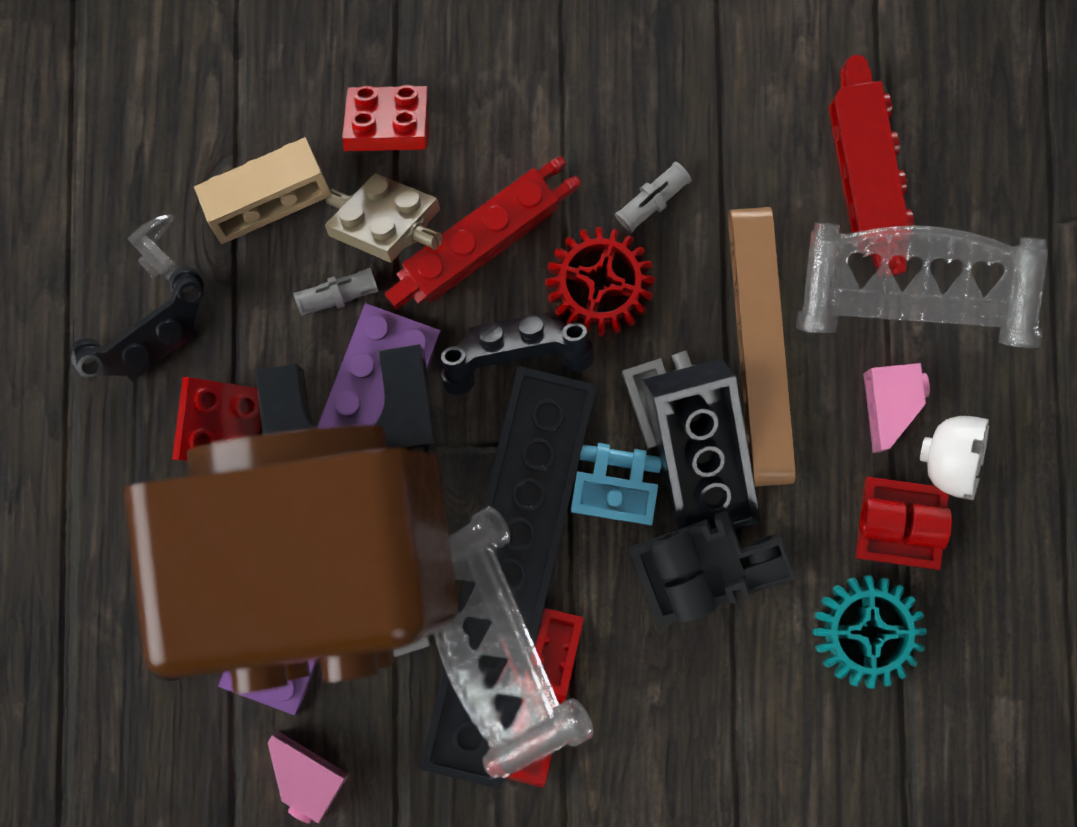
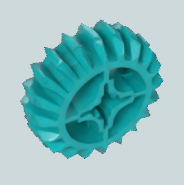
[812,575,927,689]

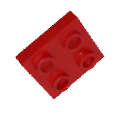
[342,85,429,151]
[172,377,261,462]
[855,477,952,570]

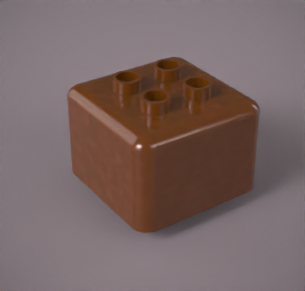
[123,425,458,694]

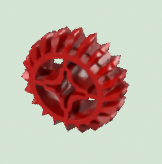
[545,227,655,337]

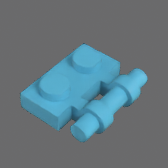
[570,443,661,526]

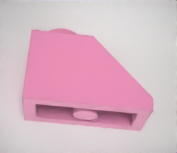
[863,363,930,453]
[268,732,349,824]

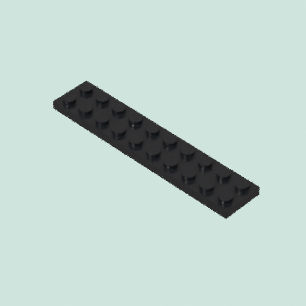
[419,366,597,789]

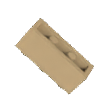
[194,137,332,245]

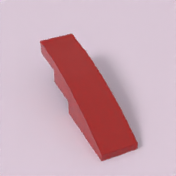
[504,608,584,788]

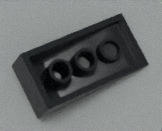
[642,358,761,530]

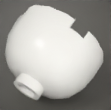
[920,416,989,500]

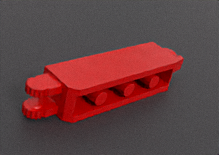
[828,54,915,278]
[385,156,582,310]

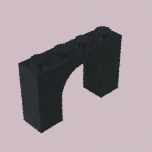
[255,344,438,453]

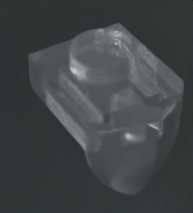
[127,214,179,280]

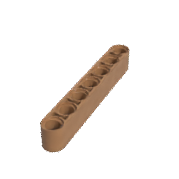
[728,207,795,487]

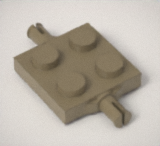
[325,173,443,263]

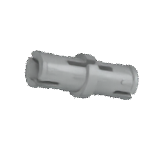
[615,161,692,233]
[293,268,379,317]

